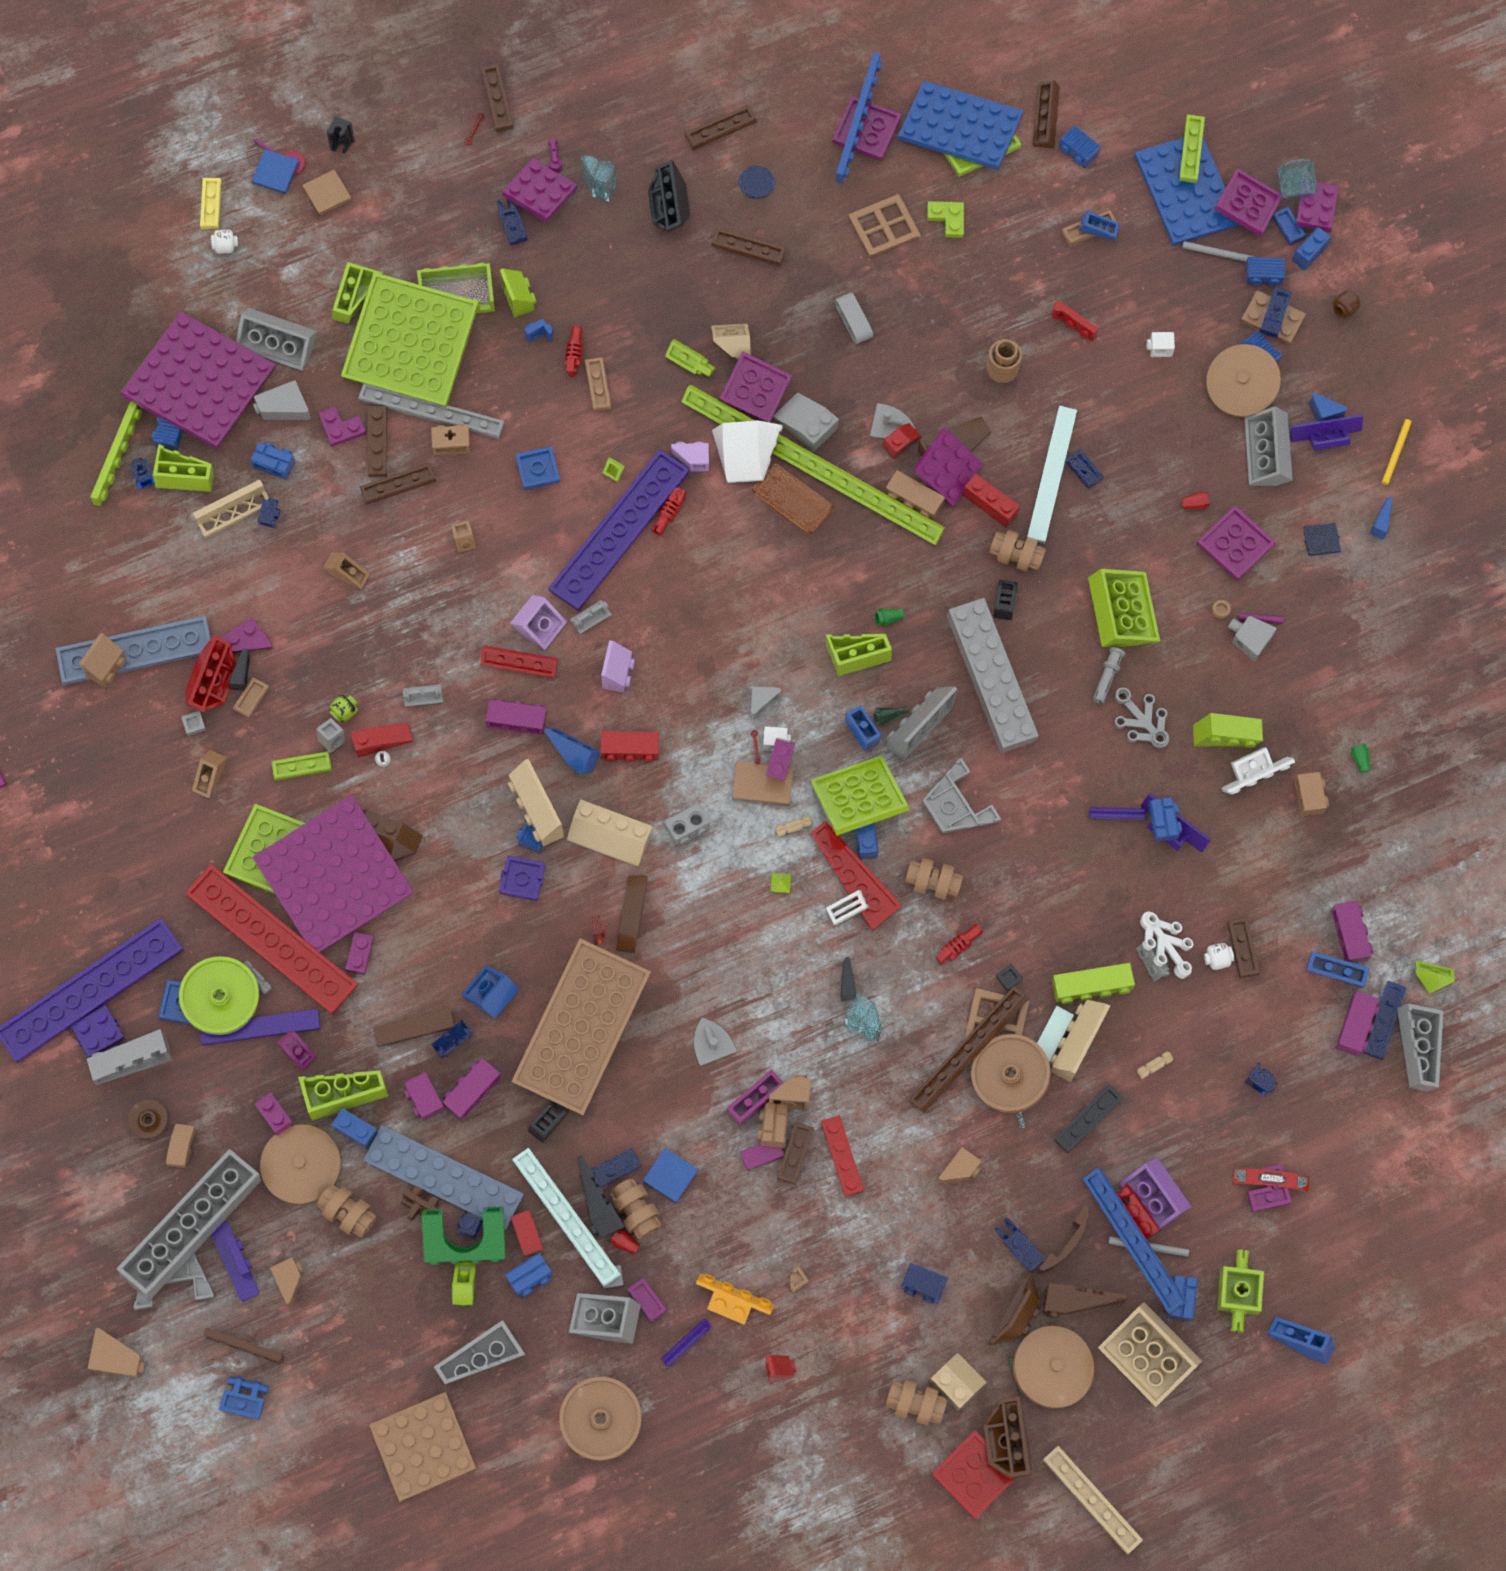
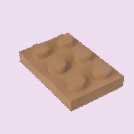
[1241,290,1306,346]

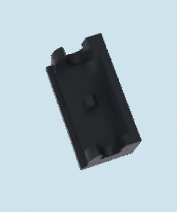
[327,116,355,153]

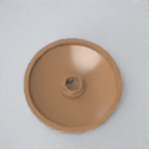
[1206,344,1281,418]
[971,1034,1051,1113]
[260,1125,341,1205]
[1013,1326,1094,1409]
[559,1377,642,1461]

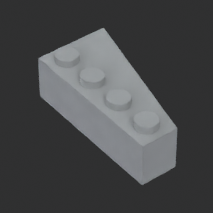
[1397,1004,1444,1092]
[87,1029,173,1085]

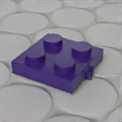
[499,855,546,901]
[71,1005,125,1058]

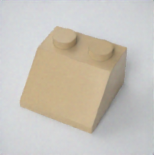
[929,1353,987,1411]

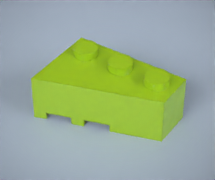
[331,262,383,324]
[153,445,214,492]
[826,634,892,677]
[1193,713,1263,748]

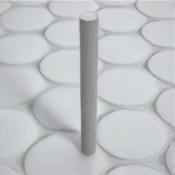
[1182,241,1254,262]
[1108,1236,1189,1257]

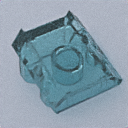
[1278,159,1317,198]

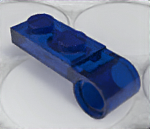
[1260,287,1292,338]

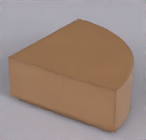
[789,1265,810,1293]

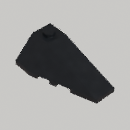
[577,1155,624,1238]

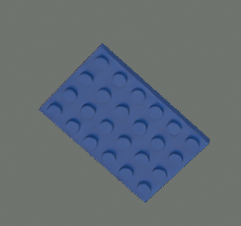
[898,80,1024,170]
[1134,138,1240,246]

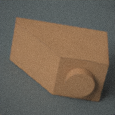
[323,552,370,589]
[192,750,227,798]
[937,1147,981,1184]
[270,1257,304,1307]

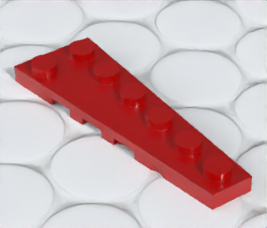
[811,821,902,931]

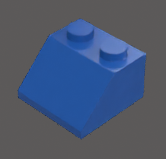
[461,965,519,1019]

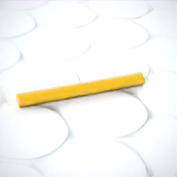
[1381,419,1412,485]

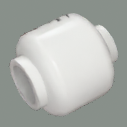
[211,230,238,254]
[1204,943,1234,970]

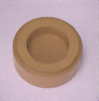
[1211,600,1231,620]

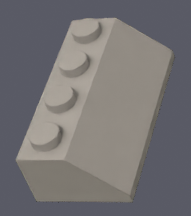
[236,308,317,371]
[1245,406,1292,486]

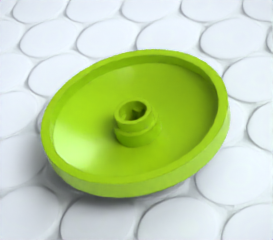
[179,957,259,1035]

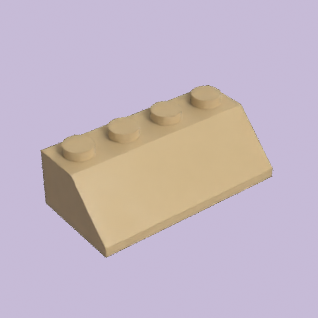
[508,759,564,847]
[567,799,653,867]
[1049,1000,1110,1083]

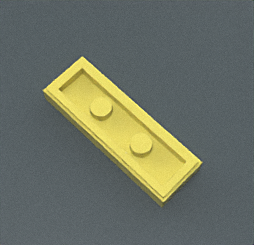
[200,178,222,229]

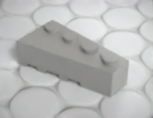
[434,1320,525,1384]

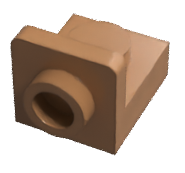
[451,520,476,553]

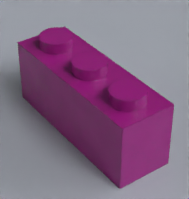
[486,699,547,735]
[1331,900,1373,963]
[1335,990,1380,1057]
[443,1058,501,1122]
[726,1069,783,1127]

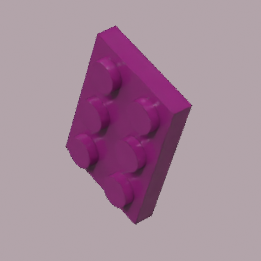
[1295,179,1339,233]

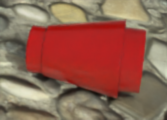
[1181,491,1209,509]
[609,1229,640,1255]

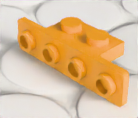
[696,1274,775,1325]

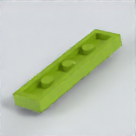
[1179,115,1205,183]

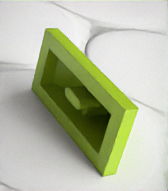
[1415,961,1455,994]

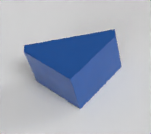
[1309,393,1348,421]

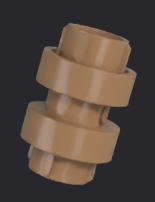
[986,339,1022,383]
[989,530,1046,572]
[905,858,963,900]
[611,1179,661,1239]
[317,1184,377,1237]
[885,1379,947,1426]

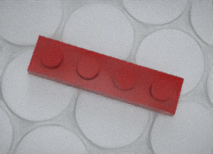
[480,645,558,678]
[821,1115,864,1197]

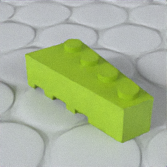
[298,1071,389,1121]

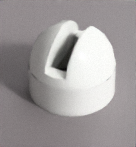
[375,751,391,767]

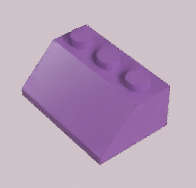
[1119,1158,1192,1229]

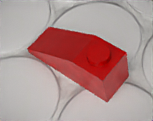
[351,723,413,758]
[765,1355,797,1384]

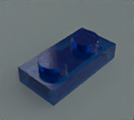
[1066,449,1104,489]

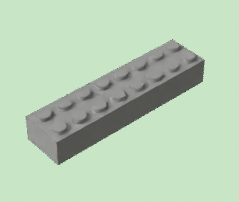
[947,598,1039,754]
[117,1149,261,1301]

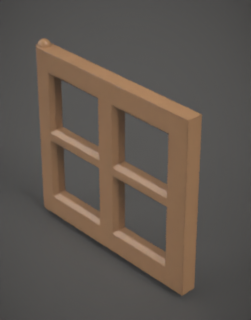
[848,194,921,257]
[964,988,1029,1040]

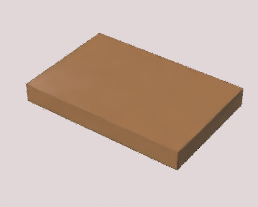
[732,761,793,806]

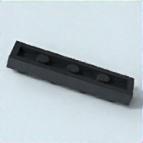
[1054,1084,1123,1154]

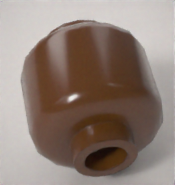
[1333,291,1360,318]

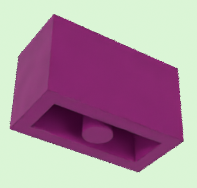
[766,737,796,781]
[403,1072,445,1122]

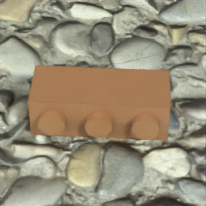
[885,470,945,520]

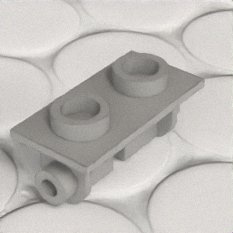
[570,600,612,635]
[403,684,443,707]
[1136,942,1170,982]

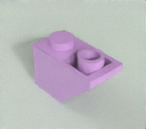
[671,441,709,472]

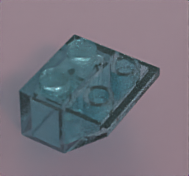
[580,155,616,201]
[844,993,883,1042]

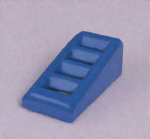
[1079,210,1120,240]
[1370,497,1392,540]

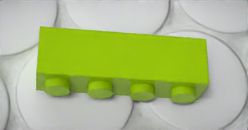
[1051,963,1135,1004]

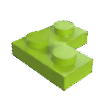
[927,201,964,238]

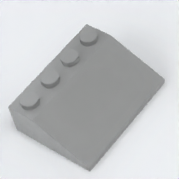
[886,687,957,761]

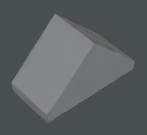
[751,686,782,721]

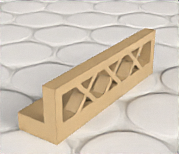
[193,480,272,538]

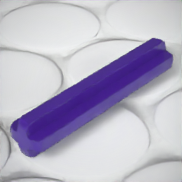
[1089,807,1146,820]
[662,1319,711,1367]

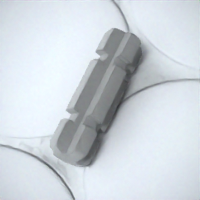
[243,961,272,994]

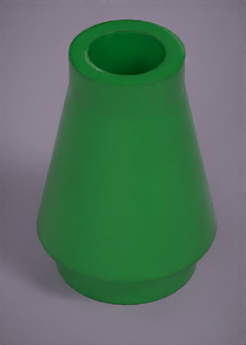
[875,608,904,627]
[1350,743,1371,773]

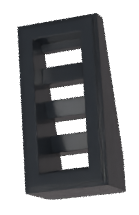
[993,580,1018,620]
[229,648,251,691]
[840,957,857,1001]
[528,1101,569,1143]

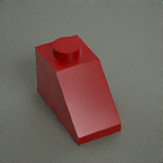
[882,423,921,459]

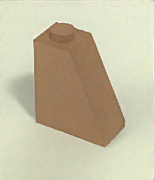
[87,1328,145,1378]

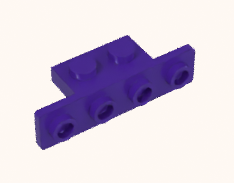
[1290,414,1363,451]
[1141,793,1211,852]
[211,1221,260,1302]

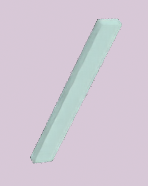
[1027,406,1077,544]
[512,1148,621,1288]

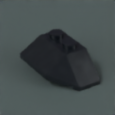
[648,160,690,232]

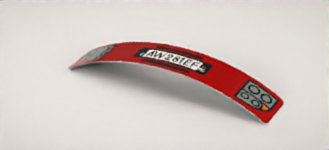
[1232,1168,1309,1192]

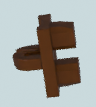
[401,1185,439,1221]

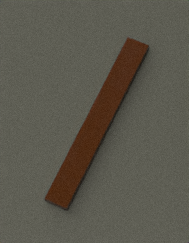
[909,986,1029,1113]

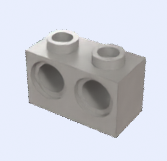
[664,804,710,846]

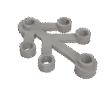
[1114,688,1169,748]

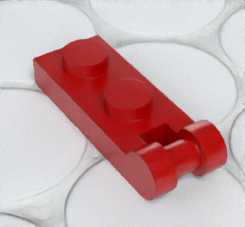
[1052,301,1099,341]
[1116,1184,1161,1239]

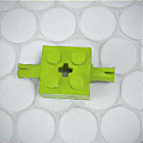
[1217,1250,1264,1332]

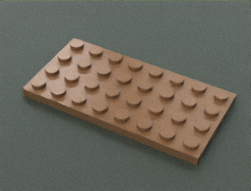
[511,939,651,1116]

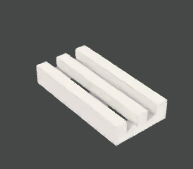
[826,890,869,925]

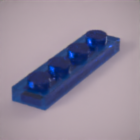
[1364,981,1406,1060]

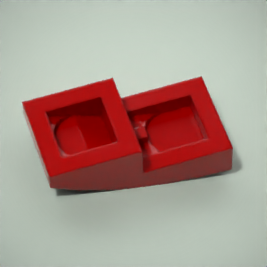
[510,1209,543,1257]

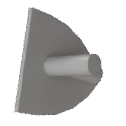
[870,403,915,439]
[694,1018,737,1066]

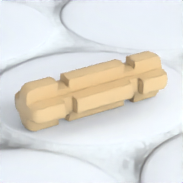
[775,815,812,837]
[1137,1052,1173,1079]

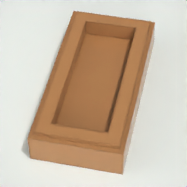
[233,677,270,719]

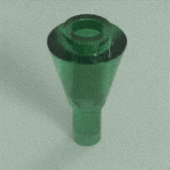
[874,706,909,726]

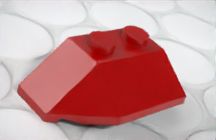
[185,635,236,712]

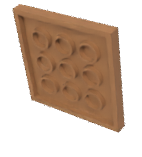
[369,1392,476,1502]

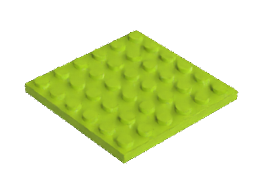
[341,272,479,407]

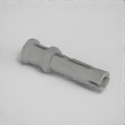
[1093,647,1126,704]

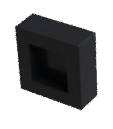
[996,963,1023,991]

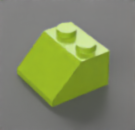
[500,269,536,317]

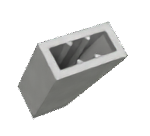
[253,380,311,420]

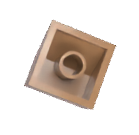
[79,633,126,688]
[769,1075,811,1111]

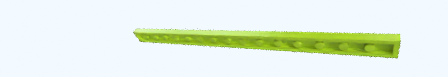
[681,385,945,545]

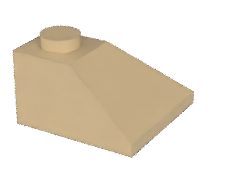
[711,324,751,359]

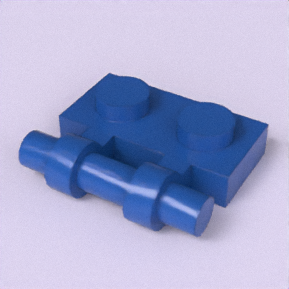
[219,1376,269,1420]

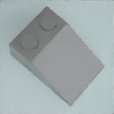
[773,392,839,453]
[569,1293,641,1344]

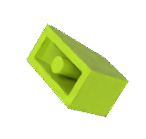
[452,1261,476,1306]

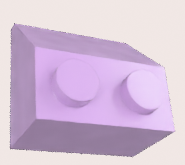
[510,595,567,650]
[601,640,635,693]

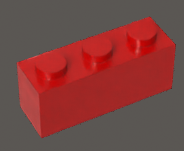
[963,474,1020,528]
[601,731,659,762]

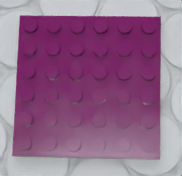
[120,311,276,449]
[252,794,414,955]

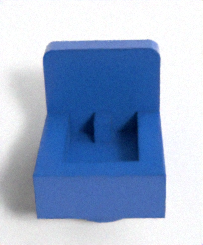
[524,318,554,343]

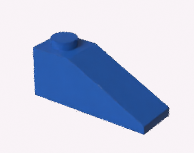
[544,728,600,775]
[1268,1317,1335,1364]

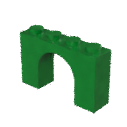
[422,1206,506,1265]

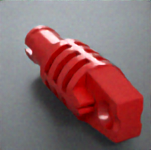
[564,326,583,376]
[651,487,687,536]
[936,924,983,966]

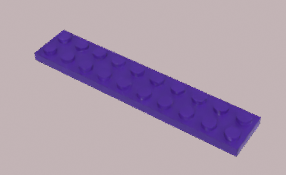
[548,449,690,611]
[0,918,184,1063]

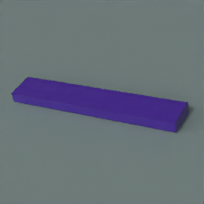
[200,1009,321,1046]

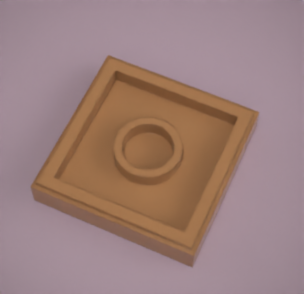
[302,170,352,216]

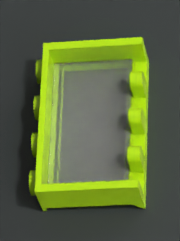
[417,263,495,313]

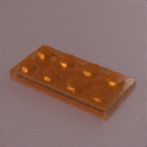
[752,462,834,535]

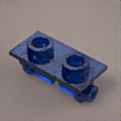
[431,1020,473,1059]

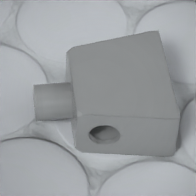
[1228,616,1277,662]

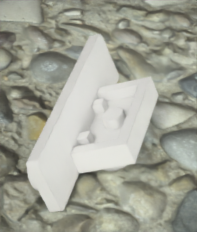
[1221,747,1295,794]

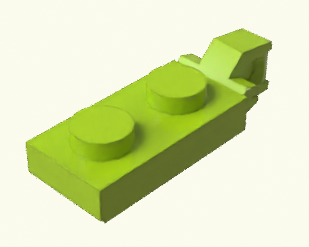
[665,339,716,376]

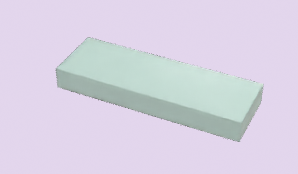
[1037,1006,1074,1062]

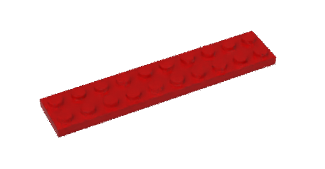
[185,864,358,1015]

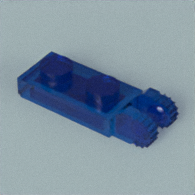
[496,199,528,246]
[994,1218,1046,1272]

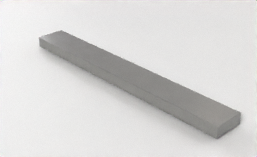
[358,383,505,440]

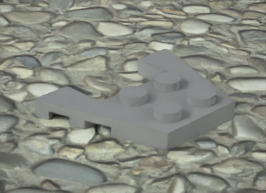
[922,758,1001,834]
[134,1253,214,1310]

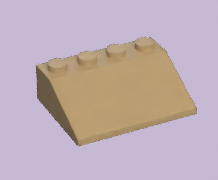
[1098,1302,1202,1407]

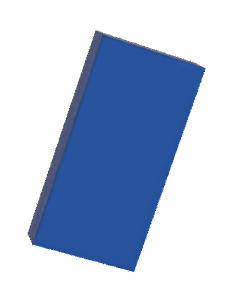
[1272,207,1306,245]

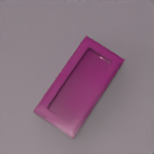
[740,1143,784,1171]
[627,1278,667,1323]

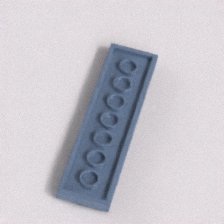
[56,616,211,685]
[363,1125,524,1231]

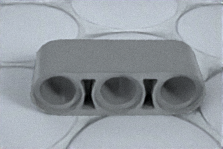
[834,292,873,344]

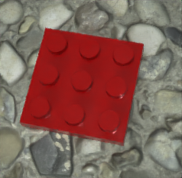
[931,1430,1016,1520]

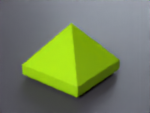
[602,457,625,482]
[770,873,791,894]

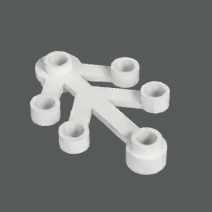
[1140,912,1193,979]

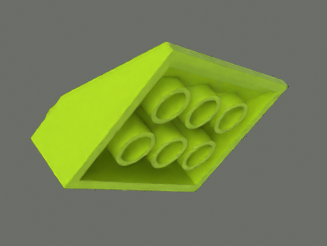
[1088,569,1160,648]

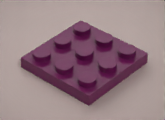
[832,96,902,161]
[502,158,577,223]
[1214,168,1283,236]
[719,351,792,423]
[912,428,983,507]
[1196,506,1276,581]

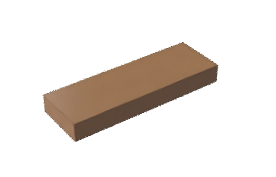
[1061,210,1117,246]
[585,357,611,412]

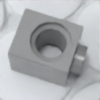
[316,718,345,753]

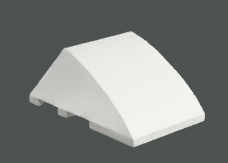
[712,421,783,483]

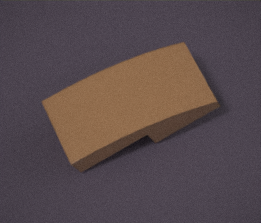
[166,1124,196,1168]

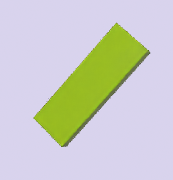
[271,751,332,781]

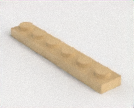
[1043,1446,1143,1555]

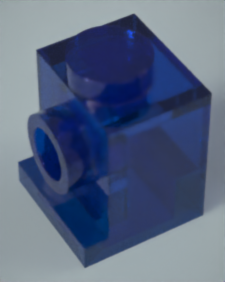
[129,458,155,490]
[257,498,281,529]
[1244,1063,1278,1096]
[457,1212,483,1240]

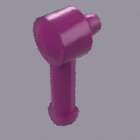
[548,138,563,173]

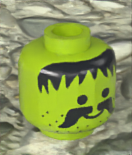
[330,694,358,722]

